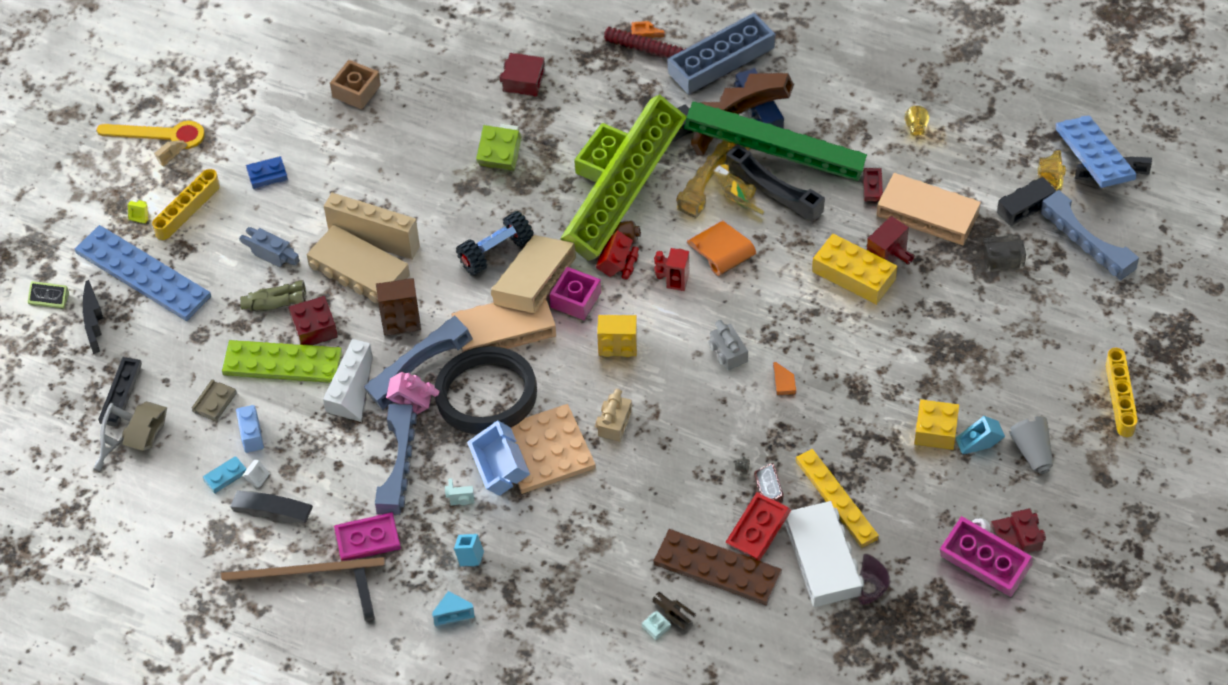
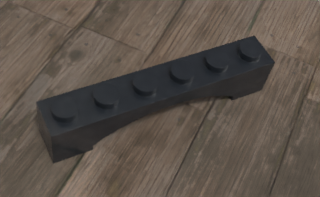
[726,144,825,222]

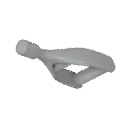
[93,403,134,472]

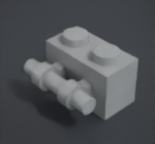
[708,320,748,371]

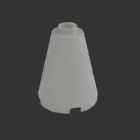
[1009,416,1053,474]

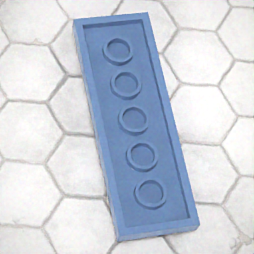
[1056,115,1136,188]

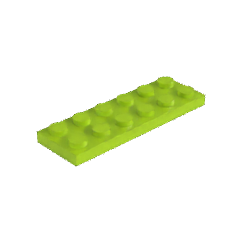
[222,340,342,383]

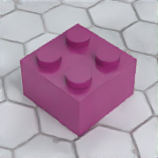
[550,267,601,321]

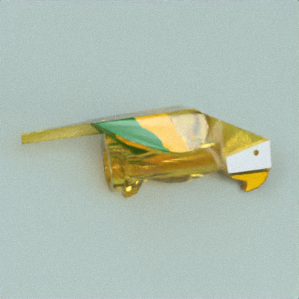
[714,164,764,215]

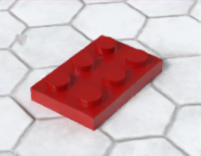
[725,492,791,561]

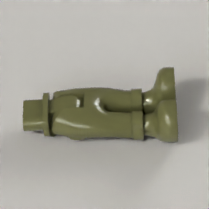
[240,280,306,311]

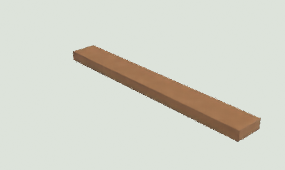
[221,557,386,581]

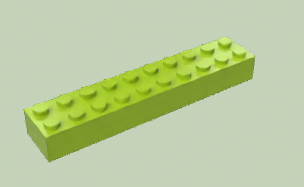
[560,94,687,262]

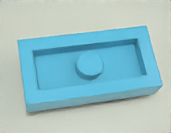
[203,456,247,494]

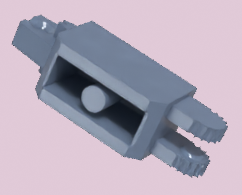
[239,227,300,267]

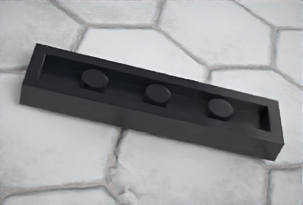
[98,357,142,427]

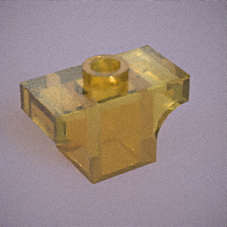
[1037,150,1066,191]

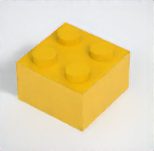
[597,315,637,357]
[914,399,959,450]

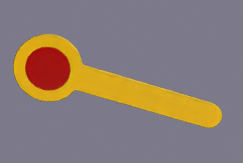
[96,121,205,149]

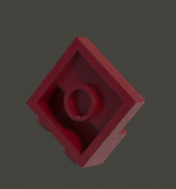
[990,508,1046,553]

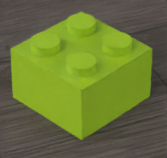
[476,125,522,171]

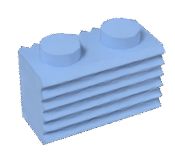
[236,405,264,453]

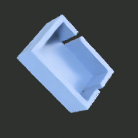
[468,421,530,496]

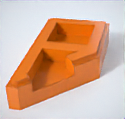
[631,21,665,38]
[773,362,796,395]

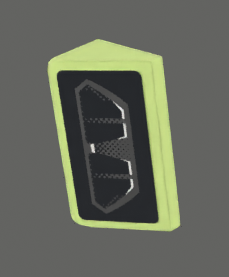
[28,281,69,309]

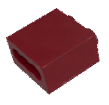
[499,52,545,97]

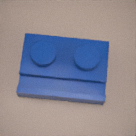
[246,156,288,189]

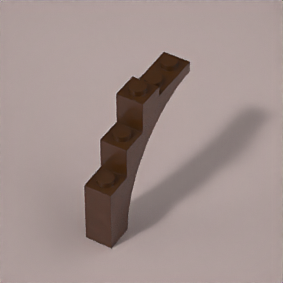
[691,73,794,156]

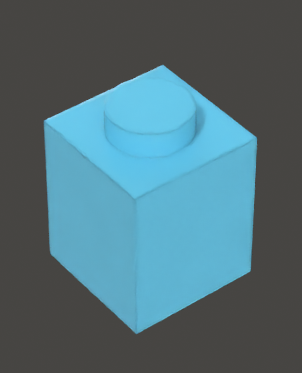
[454,534,484,566]

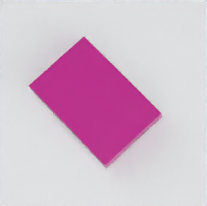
[334,512,401,561]

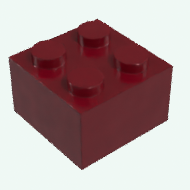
[288,296,338,345]

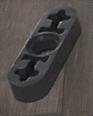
[354,567,375,621]

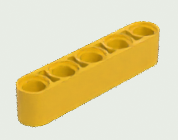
[152,169,220,240]
[1105,347,1137,437]

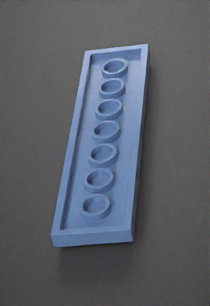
[75,225,212,321]

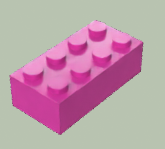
[940,516,1033,597]

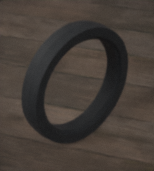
[435,346,537,434]

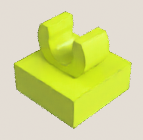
[128,200,148,223]

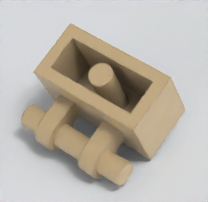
[595,389,632,442]

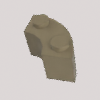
[122,401,168,451]

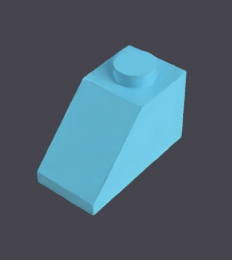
[955,416,1005,454]

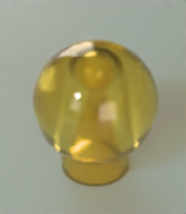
[904,105,929,136]

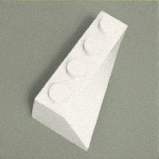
[323,339,373,422]

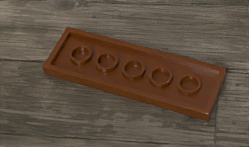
[653,529,782,606]

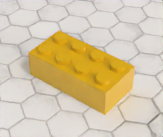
[812,233,897,305]

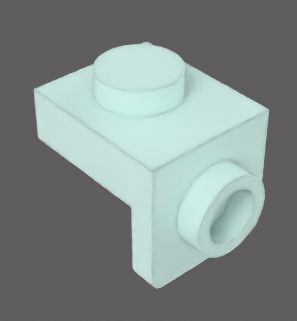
[445,478,474,505]

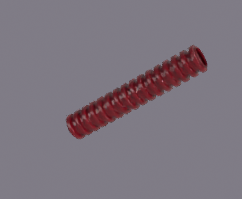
[604,26,687,59]

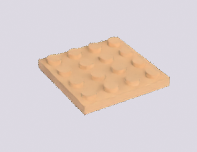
[511,404,596,494]

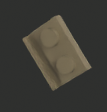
[191,379,237,422]

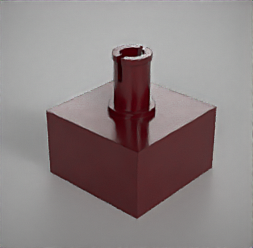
[867,216,915,265]

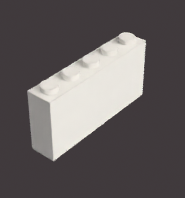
[784,501,864,607]

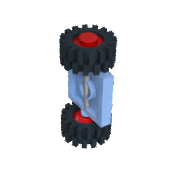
[456,211,534,276]

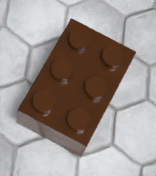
[376,278,422,336]

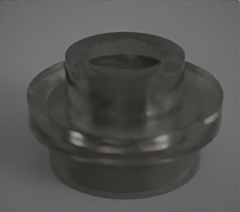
[735,456,750,476]

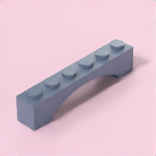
[1041,190,1139,281]
[364,315,473,410]
[375,404,417,515]

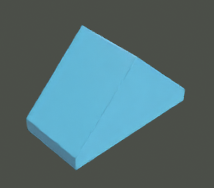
[432,591,475,626]

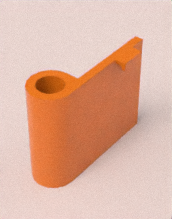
[687,220,756,276]

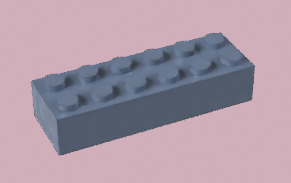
[668,12,775,95]

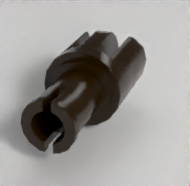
[652,592,696,630]

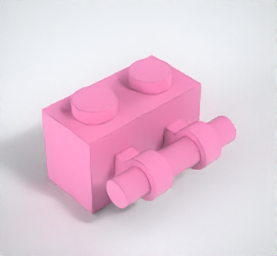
[386,372,439,414]

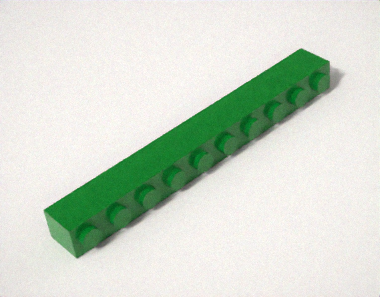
[684,101,867,182]

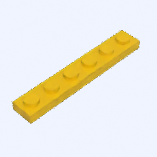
[796,449,879,548]

